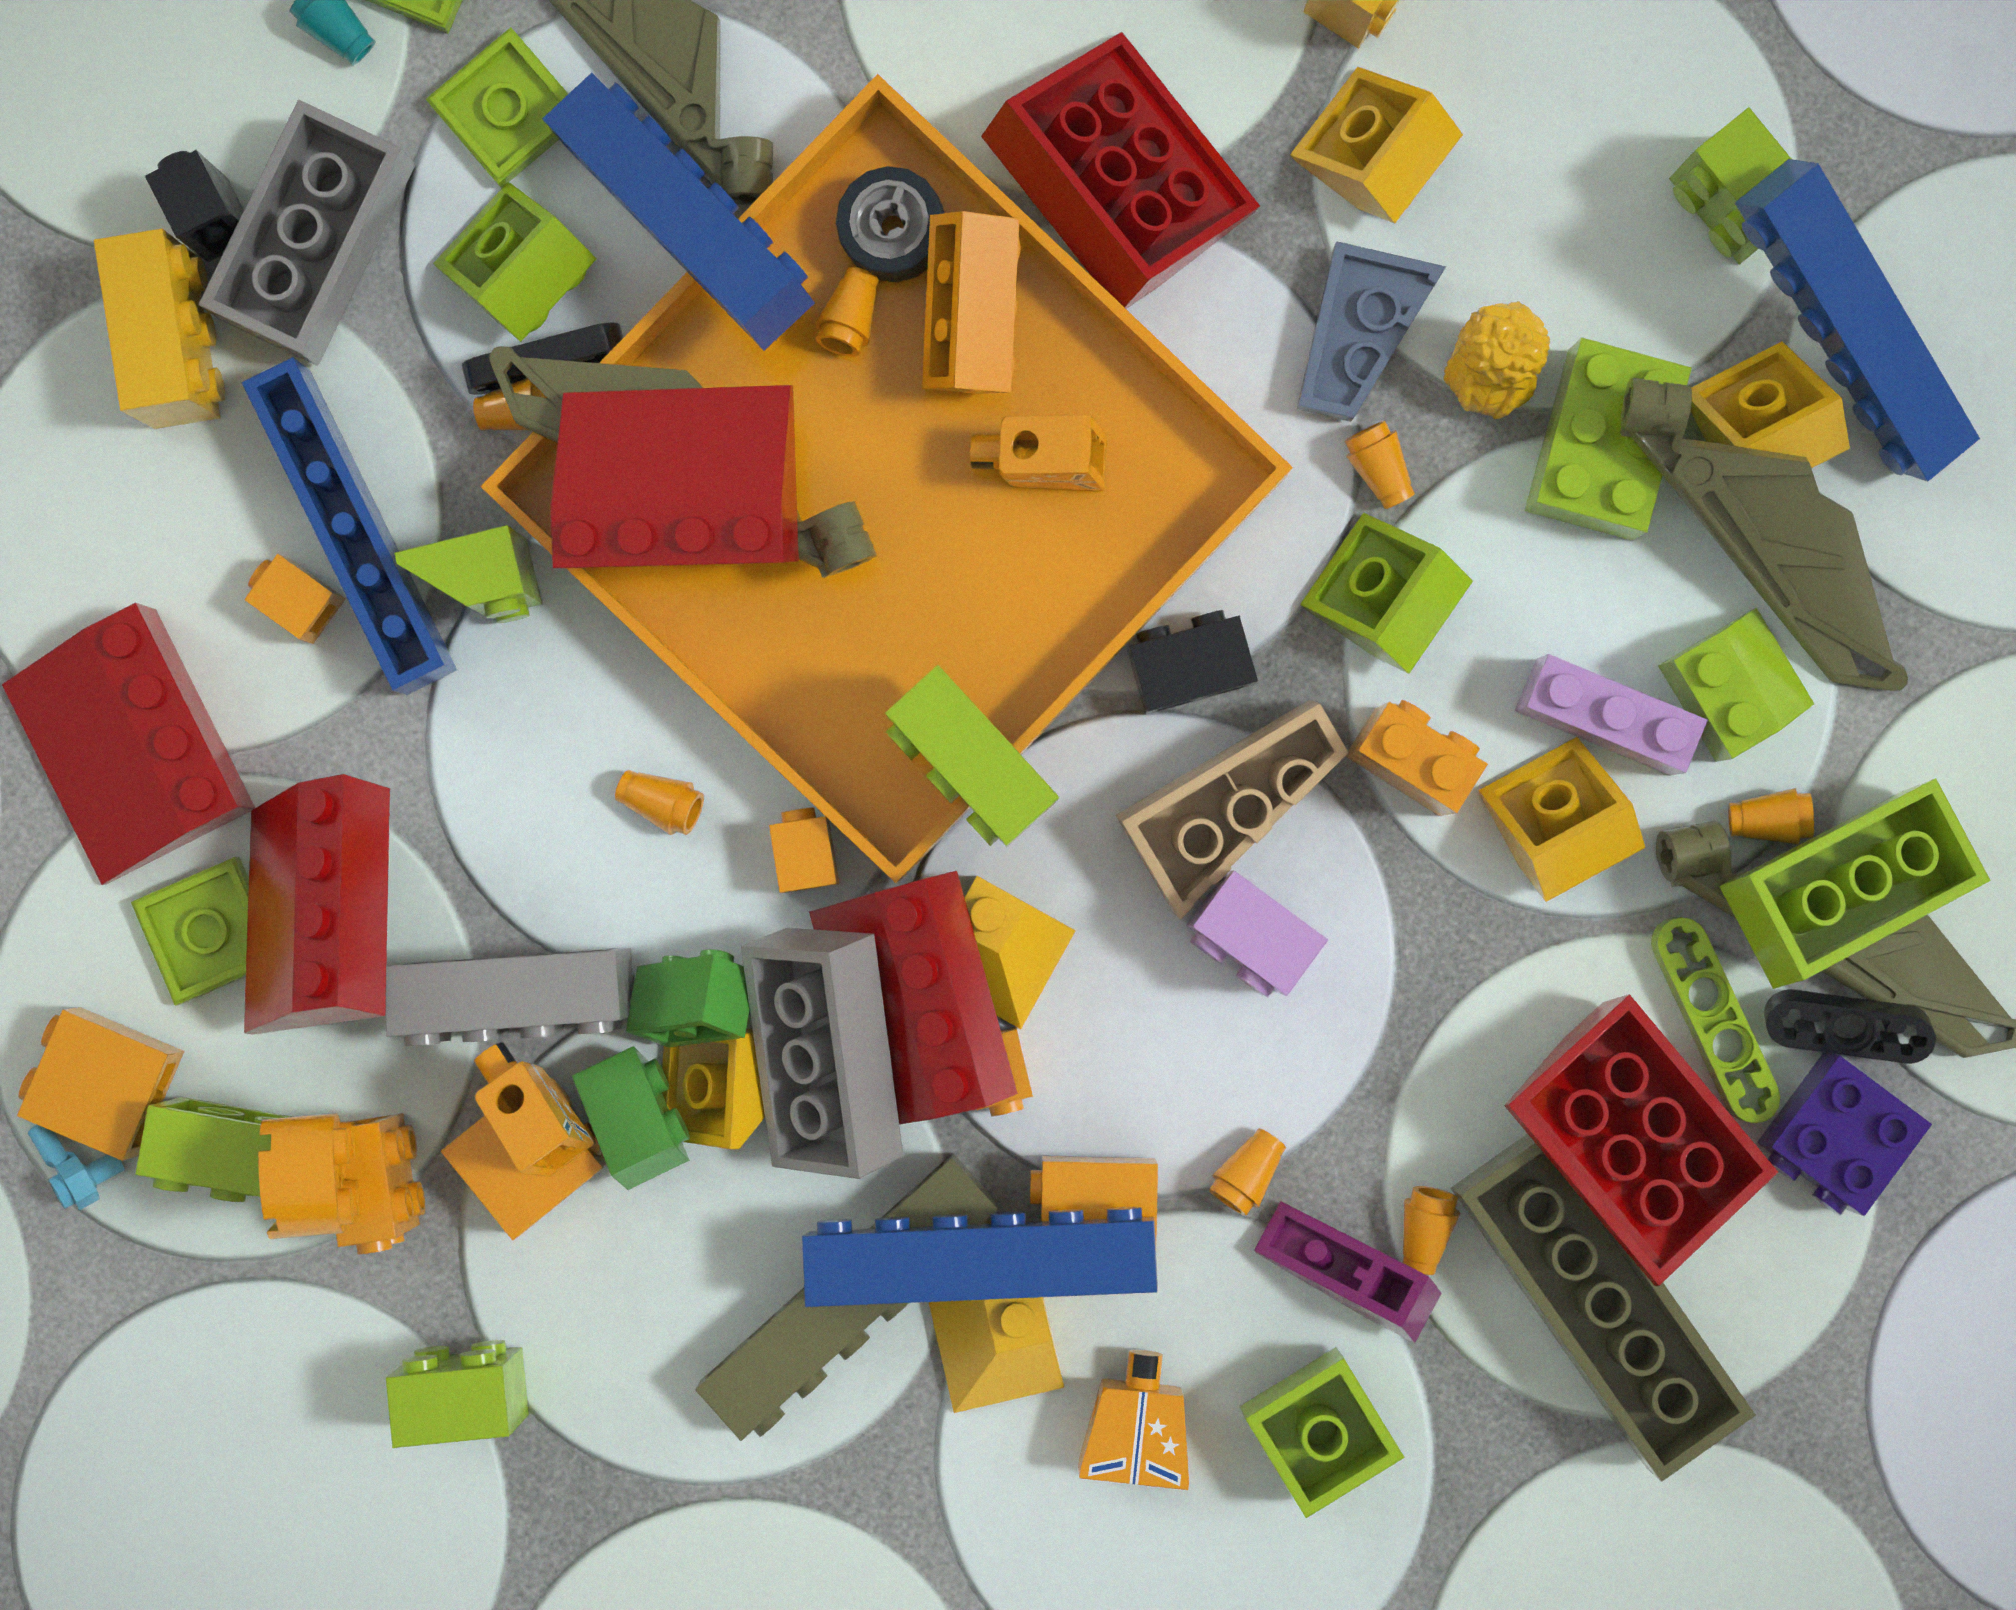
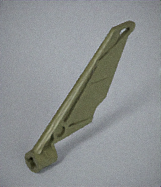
[549,0,773,205]
[489,346,877,578]
[1620,378,1908,691]
[1656,821,2016,1058]

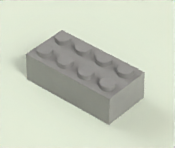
[198,99,415,366]
[741,928,903,1179]
[385,948,634,1046]

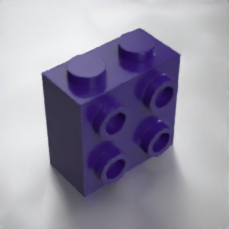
[1757,1052,1932,1216]

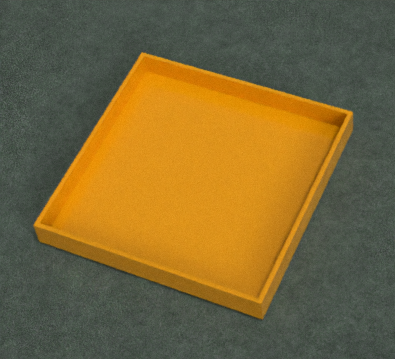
[480,74,1293,884]

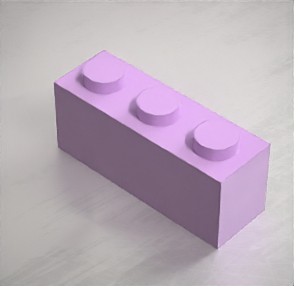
[1515,654,1708,775]

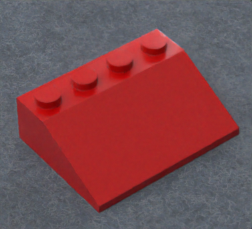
[981,32,1260,309]
[550,385,799,568]
[2,603,255,885]
[244,774,390,1035]
[809,871,1018,1125]
[1504,994,1778,1286]

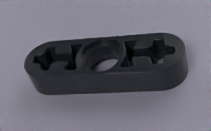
[461,322,623,395]
[1764,989,1936,1064]

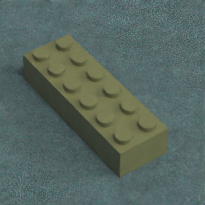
[1450,1134,1756,1482]

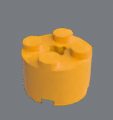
[258,1113,360,1239]

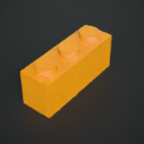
[922,211,1021,394]

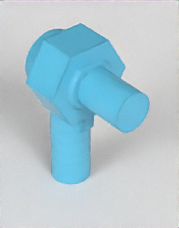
[28,1125,125,1210]

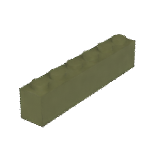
[695,1153,998,1441]

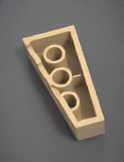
[1115,700,1349,920]

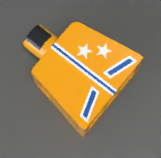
[970,415,1106,491]
[474,1042,596,1177]
[1078,1350,1189,1490]

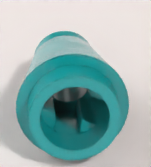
[289,0,376,65]

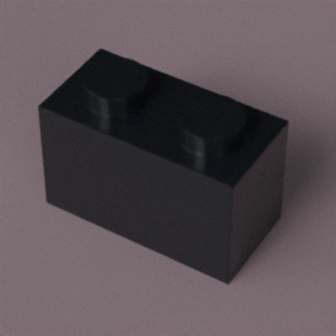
[145,150,244,262]
[1127,610,1258,715]

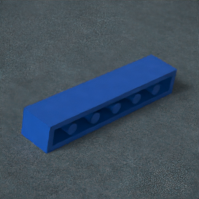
[542,72,815,351]
[1735,159,1980,482]
[241,357,457,695]
[802,1207,1158,1307]

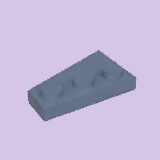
[1297,241,1447,422]

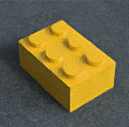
[94,228,225,429]

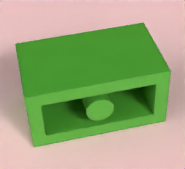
[626,949,750,1048]
[572,1046,690,1190]

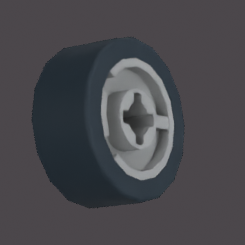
[836,166,944,282]

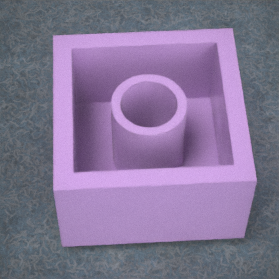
[1186,870,1328,997]

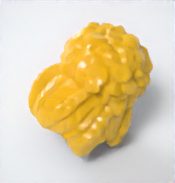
[1443,301,1550,419]

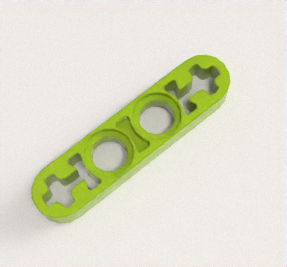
[1651,917,1781,1124]

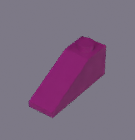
[1254,1201,1442,1343]

